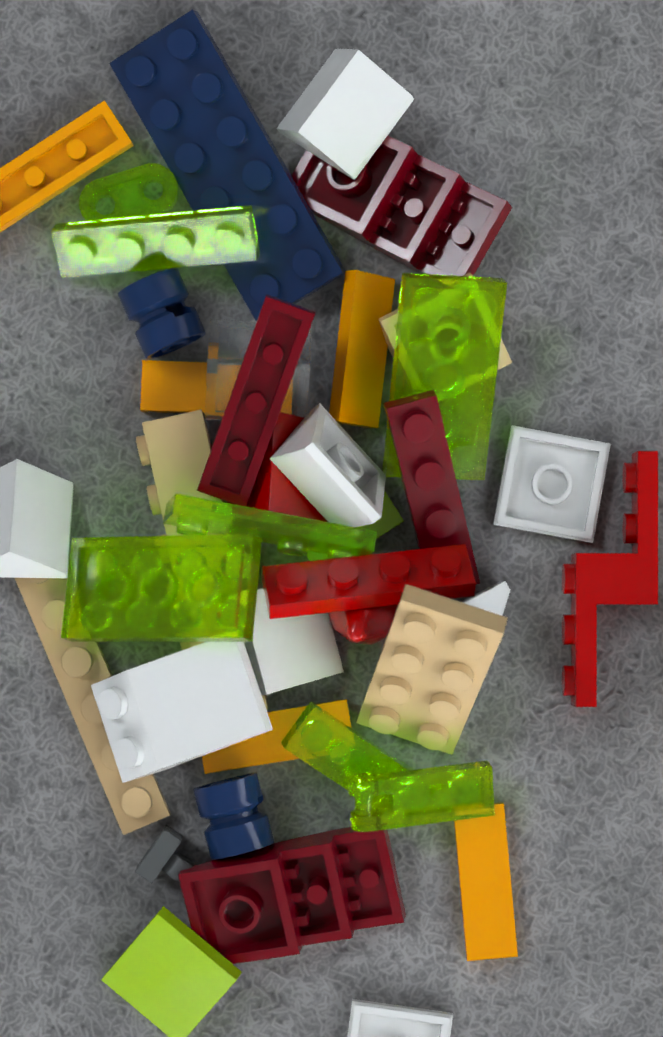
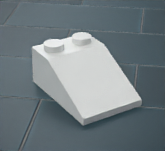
[91,631,273,783]

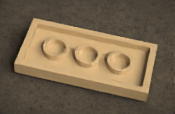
[356,584,508,755]

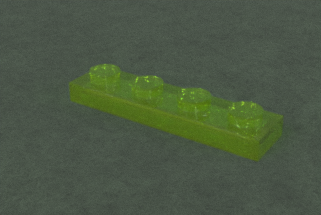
[51,205,260,278]
[163,493,377,559]

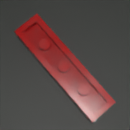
[262,544,476,619]

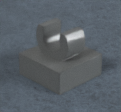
[135,824,195,884]

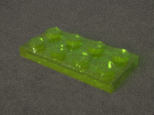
[382,273,507,480]
[61,534,262,642]

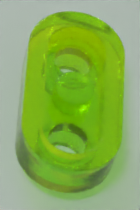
[79,163,179,231]

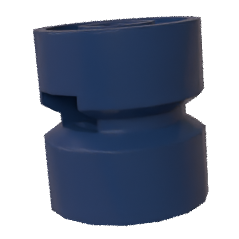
[118,268,206,360]
[193,772,274,859]

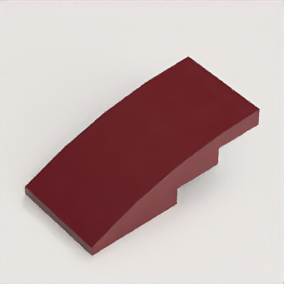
[291,136,512,285]
[178,820,406,964]

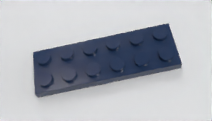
[109,9,345,322]

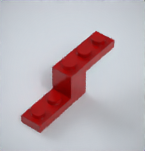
[562,451,658,707]

